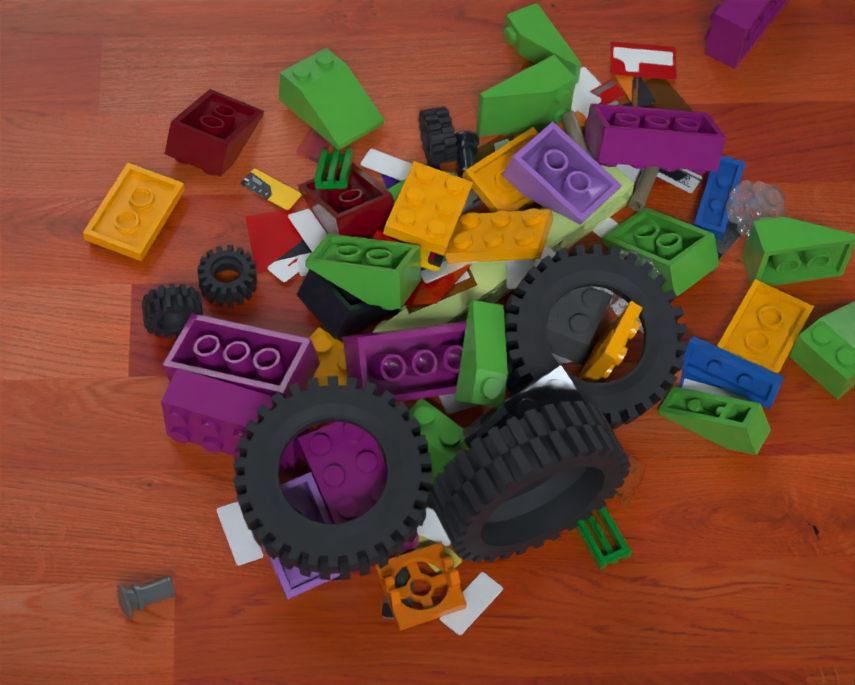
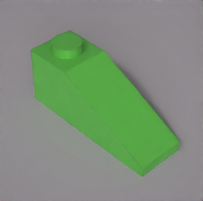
[503,3,581,84]
[455,300,508,407]
[658,386,771,455]

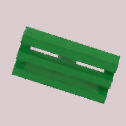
[315,148,353,189]
[576,506,632,570]

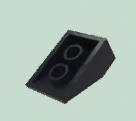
[296,269,403,339]

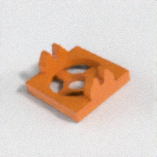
[375,542,467,631]

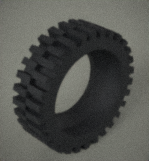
[504,244,687,430]
[233,376,432,580]
[429,401,631,562]

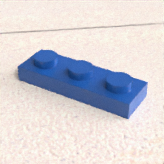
[694,155,746,240]
[682,336,785,409]

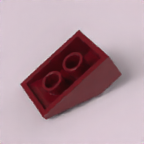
[164,89,264,177]
[298,163,395,239]

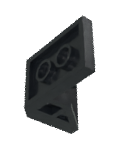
[462,365,587,449]

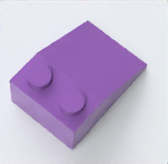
[502,122,622,225]
[261,472,340,599]

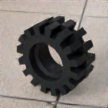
[418,106,457,166]
[197,245,257,308]
[142,283,204,338]

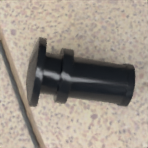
[454,131,480,178]

